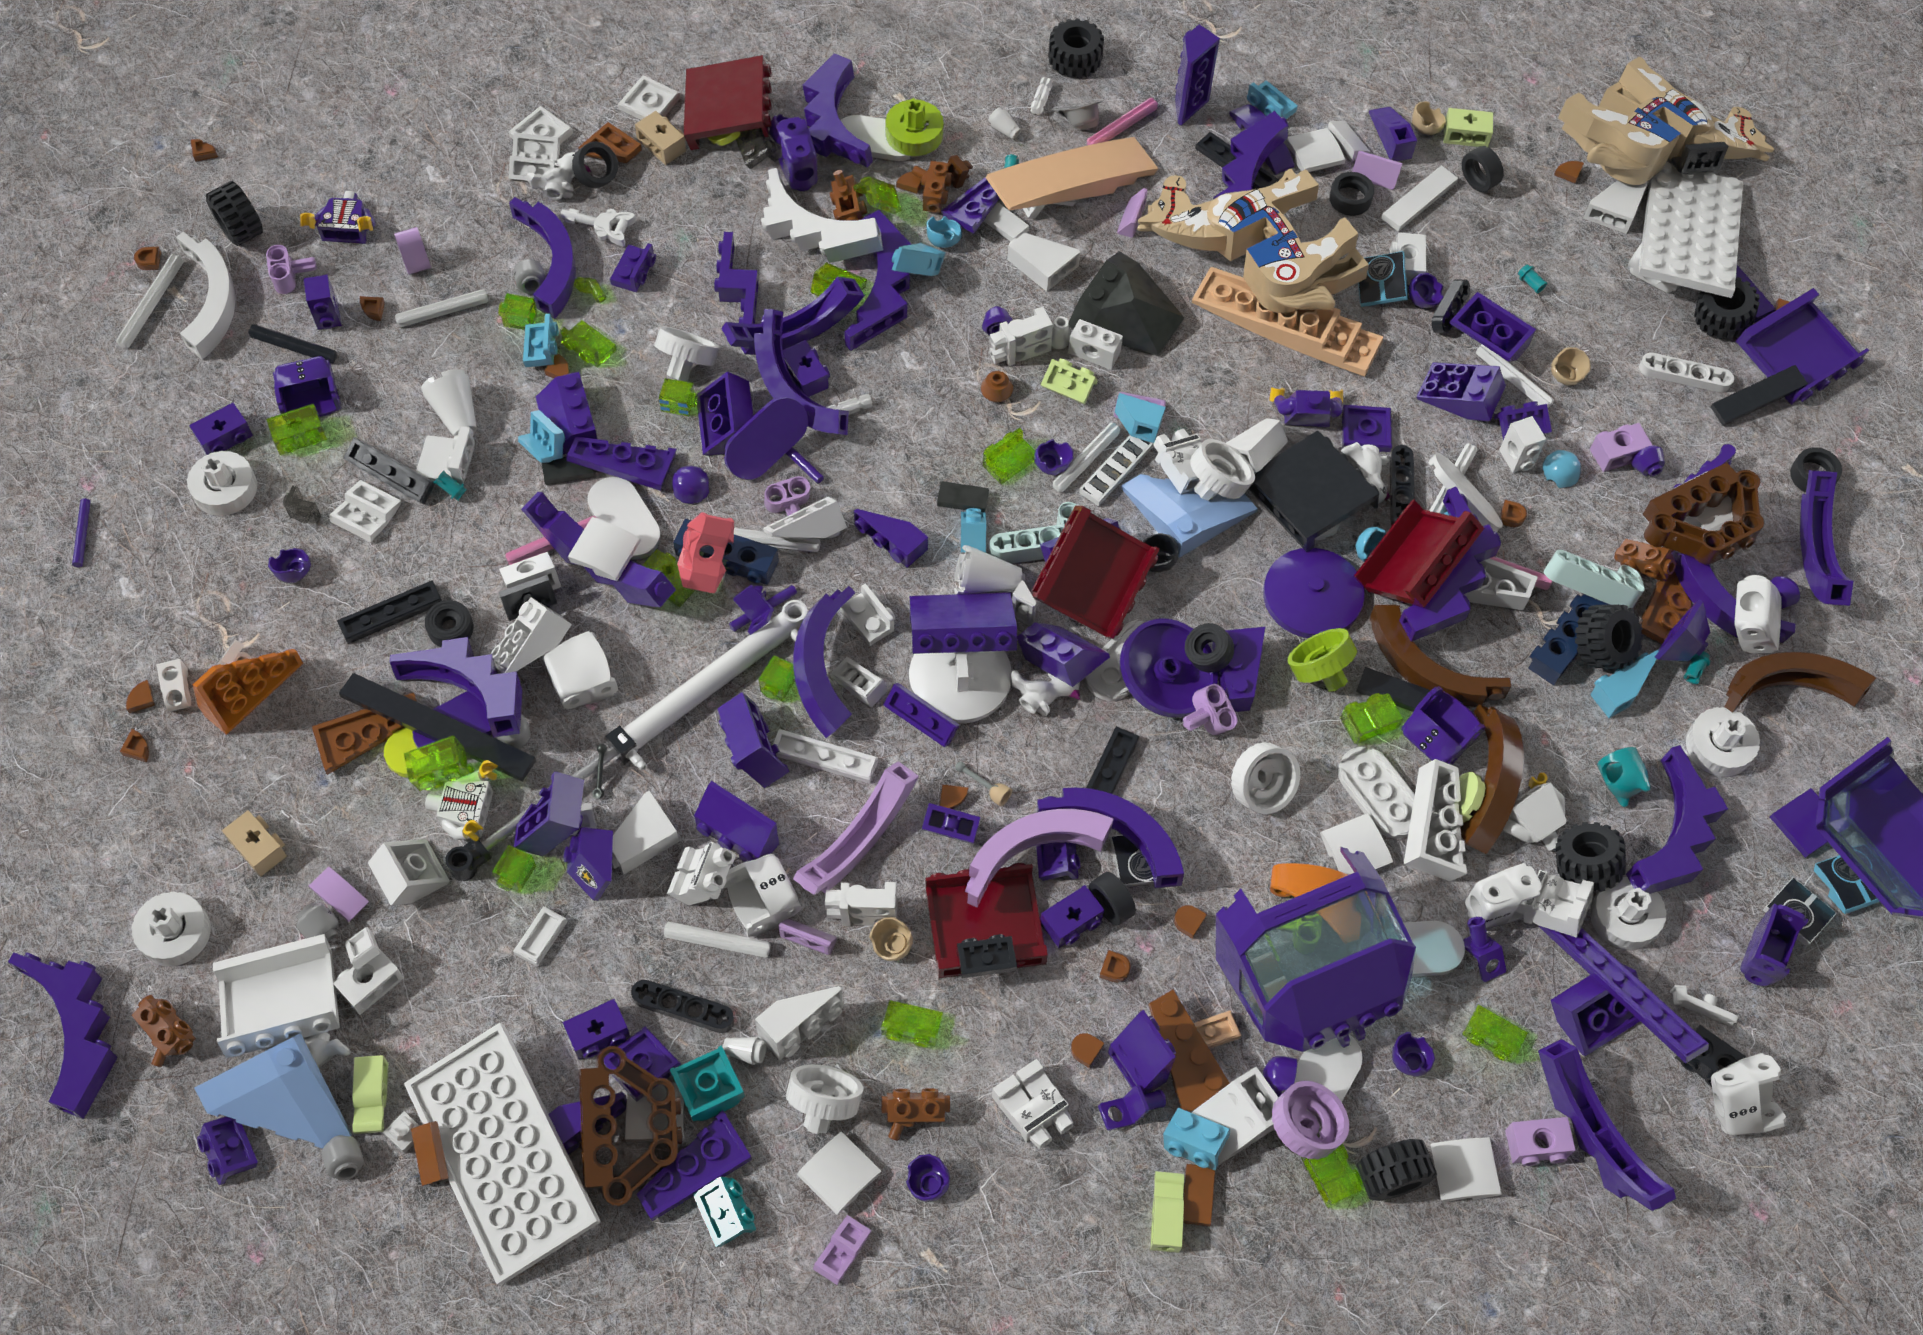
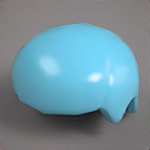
[926,216,962,248]
[1542,450,1581,488]
[1355,527,1386,562]

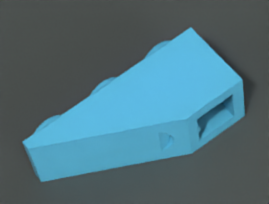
[892,243,946,276]
[1590,650,1658,718]

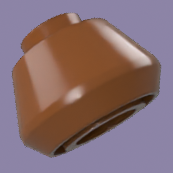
[981,371,1013,402]

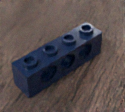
[673,519,779,585]
[1528,594,1610,686]

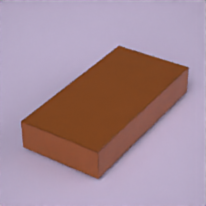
[411,1121,449,1186]
[1183,1164,1215,1227]

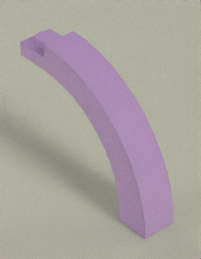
[793,761,919,895]
[965,809,1113,907]

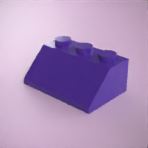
[1450,292,1536,362]
[696,371,754,456]
[536,372,597,454]
[1017,622,1110,687]
[694,780,779,862]
[1550,963,1640,1057]

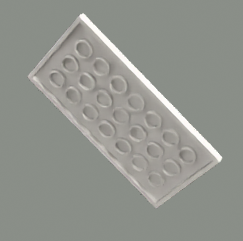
[1638,162,1743,298]
[404,1023,601,1285]

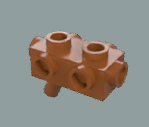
[912,161,952,213]
[830,170,868,221]
[1614,538,1676,580]
[131,995,196,1067]
[881,1088,950,1141]

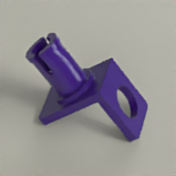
[733,585,774,635]
[1463,917,1506,982]
[1098,1085,1166,1131]

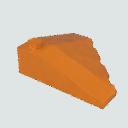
[192,649,304,735]

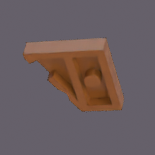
[578,122,642,163]

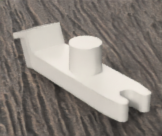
[1670,985,1738,1026]

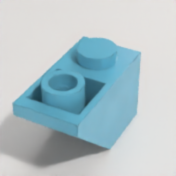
[1115,393,1166,443]
[961,508,986,553]

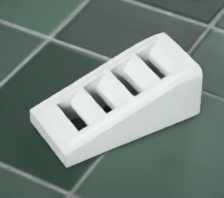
[830,657,887,707]

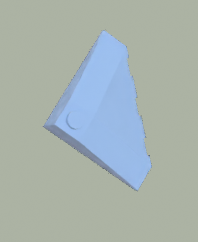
[1121,474,1258,558]
[194,1033,352,1149]

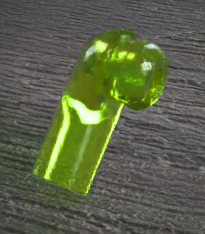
[574,277,607,303]

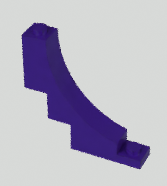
[1213,111,1289,200]
[844,210,912,351]
[521,492,676,608]

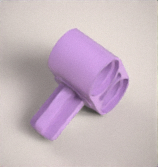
[394,227,431,275]
[266,245,317,294]
[764,476,810,516]
[1183,684,1237,735]

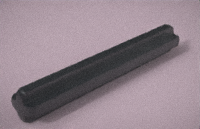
[248,324,337,364]

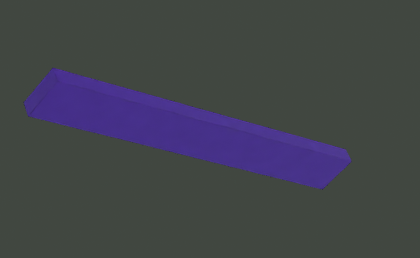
[1536,924,1709,1063]

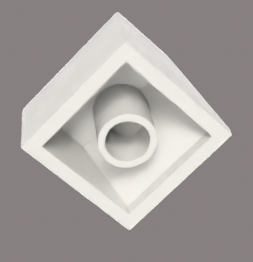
[368,839,450,906]

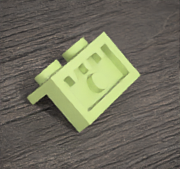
[1041,358,1098,405]

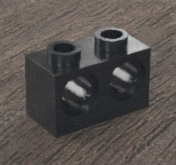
[1675,1025,1747,1087]

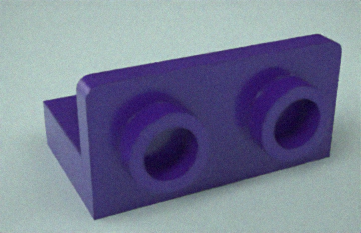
[610,243,656,293]
[1494,401,1552,440]
[1036,842,1081,881]
[197,1116,258,1185]

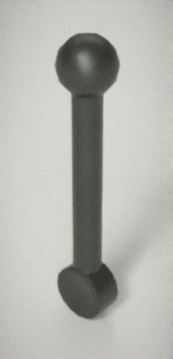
[592,743,607,799]

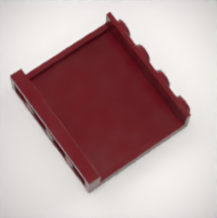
[684,55,772,150]
[1354,499,1485,608]
[1031,505,1159,639]
[925,862,1048,979]

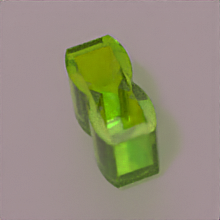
[1340,693,1403,744]
[1301,1144,1363,1209]

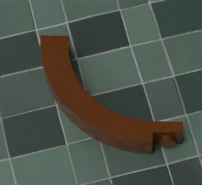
[1370,605,1511,707]
[1724,652,1876,713]
[1460,704,1524,854]

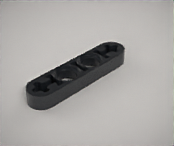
[1390,445,1414,525]
[631,980,735,1033]

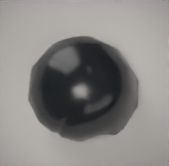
[1143,533,1178,573]

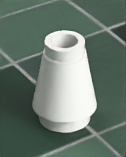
[988,107,1021,140]
[1051,316,1071,350]
[723,1037,766,1065]

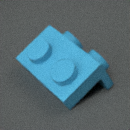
[1247,80,1298,119]
[523,314,559,367]
[518,410,565,463]
[1163,1108,1230,1170]

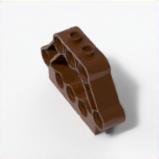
[1642,462,1764,565]
[579,1046,682,1206]

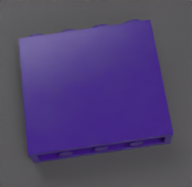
[1736,288,1870,405]
[909,593,1017,654]

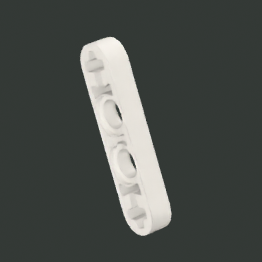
[1639,353,1734,393]

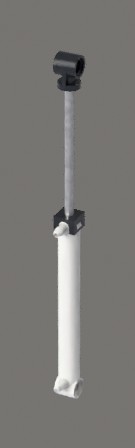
[445,600,808,881]

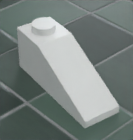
[763,497,847,538]

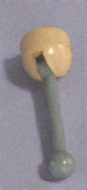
[955,762,1012,807]

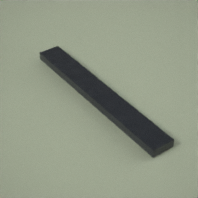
[339,673,536,782]

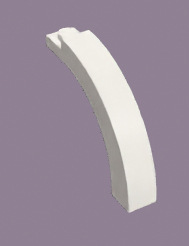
[176,232,236,360]

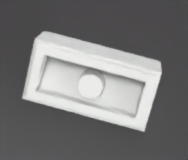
[1328,121,1370,162]
[1012,580,1037,626]

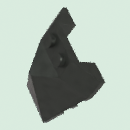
[1068,251,1185,356]

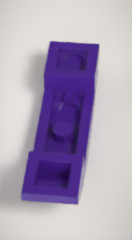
[1229,104,1294,175]

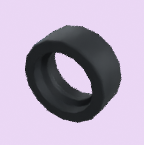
[572,142,618,188]
[1461,146,1504,192]
[1329,172,1374,216]
[1790,447,1842,493]
[1088,872,1136,926]

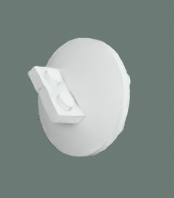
[909,651,1012,723]

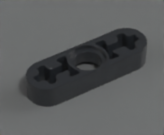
[1431,279,1470,333]

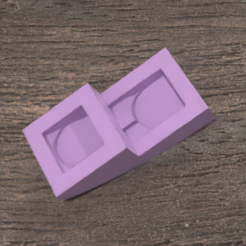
[308,866,369,923]
[813,1215,872,1285]

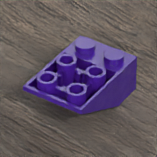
[1416,362,1506,421]
[1108,1010,1176,1094]

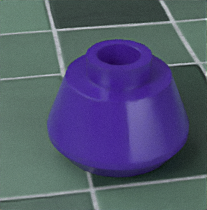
[982,306,1013,336]
[1632,445,1665,477]
[1770,576,1800,609]

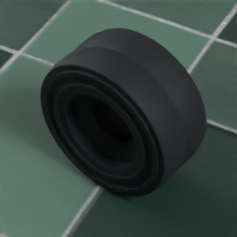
[425,600,474,648]
[1185,623,1234,673]

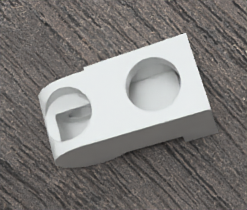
[156,659,191,712]

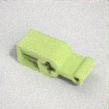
[352,1055,388,1134]
[1150,1171,1184,1253]

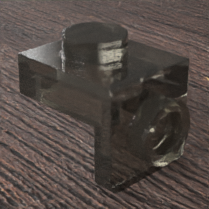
[283,485,321,524]

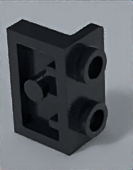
[1670,142,1729,174]
[498,575,558,621]
[957,934,1017,978]

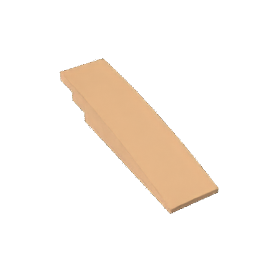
[986,137,1158,211]
[1192,267,1383,376]

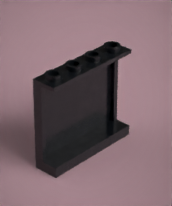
[1248,430,1379,552]

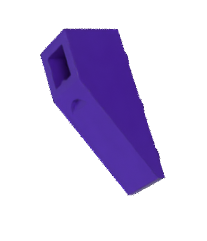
[1369,106,1417,162]
[854,509,928,568]
[548,1092,627,1155]

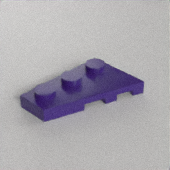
[941,177,1000,233]

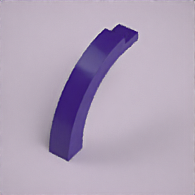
[509,197,576,319]
[721,277,865,355]
[754,309,849,435]
[1800,470,1854,606]
[1672,550,1796,643]
[793,586,856,738]
[1037,787,1184,888]

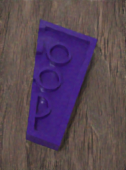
[567,437,677,491]
[636,1110,752,1221]

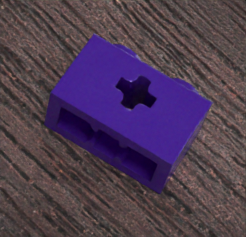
[304,274,342,330]
[783,340,830,397]
[189,402,253,455]
[922,803,981,844]
[1040,885,1104,948]
[562,999,630,1060]

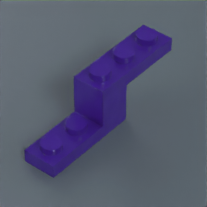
[714,232,759,324]

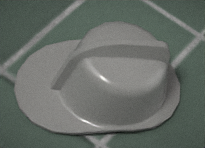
[1051,101,1103,130]

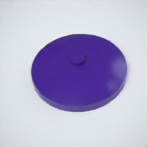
[1263,548,1364,638]
[1120,618,1218,718]

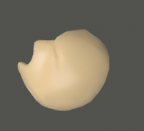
[1412,101,1446,135]
[1551,347,1591,386]
[869,917,913,961]

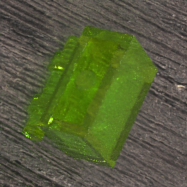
[404,735,474,791]

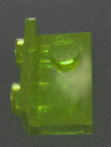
[853,176,902,214]
[810,262,867,296]
[560,320,617,368]
[982,428,1035,485]
[881,1000,943,1048]
[1461,1004,1528,1063]

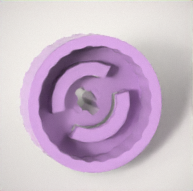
[1272,1081,1349,1159]

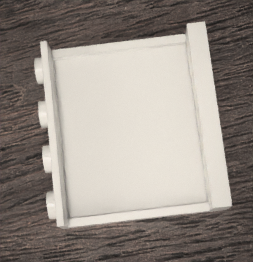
[213,934,340,1058]

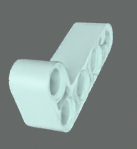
[989,502,1078,564]
[1544,549,1645,608]

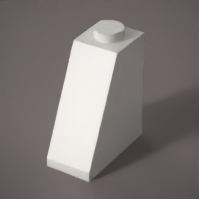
[1583,180,1648,234]
[1007,233,1080,292]
[1226,418,1288,472]
[612,791,679,874]

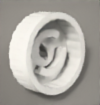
[654,326,720,381]
[1190,439,1255,501]
[187,451,258,516]
[1686,707,1760,777]
[1231,742,1300,814]
[1590,877,1666,950]
[132,892,211,967]
[786,1064,863,1134]

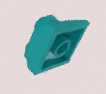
[670,1045,745,1121]

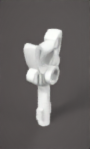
[560,208,636,247]

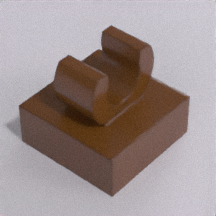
[948,155,973,188]

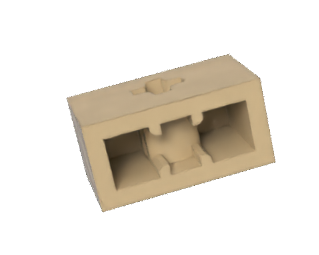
[635,111,686,165]
[221,810,287,877]

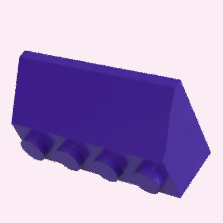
[1175,24,1220,126]

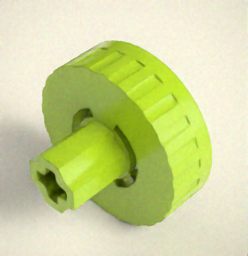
[885,98,944,156]
[1287,628,1357,692]

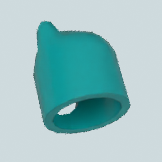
[1597,747,1650,807]

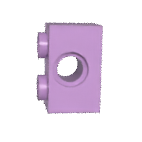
[1590,423,1652,472]
[1505,1117,1575,1166]

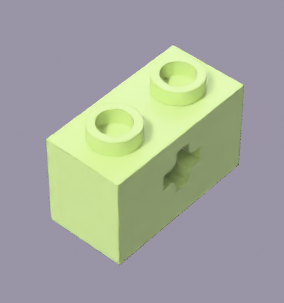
[1443,108,1493,147]

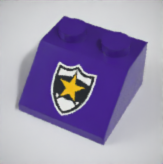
[564,827,613,901]

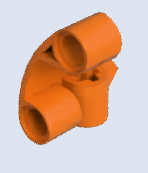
[1270,863,1359,942]

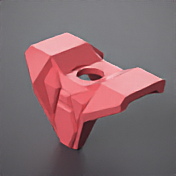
[677,512,734,593]

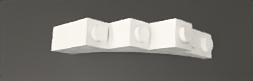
[761,168,883,263]

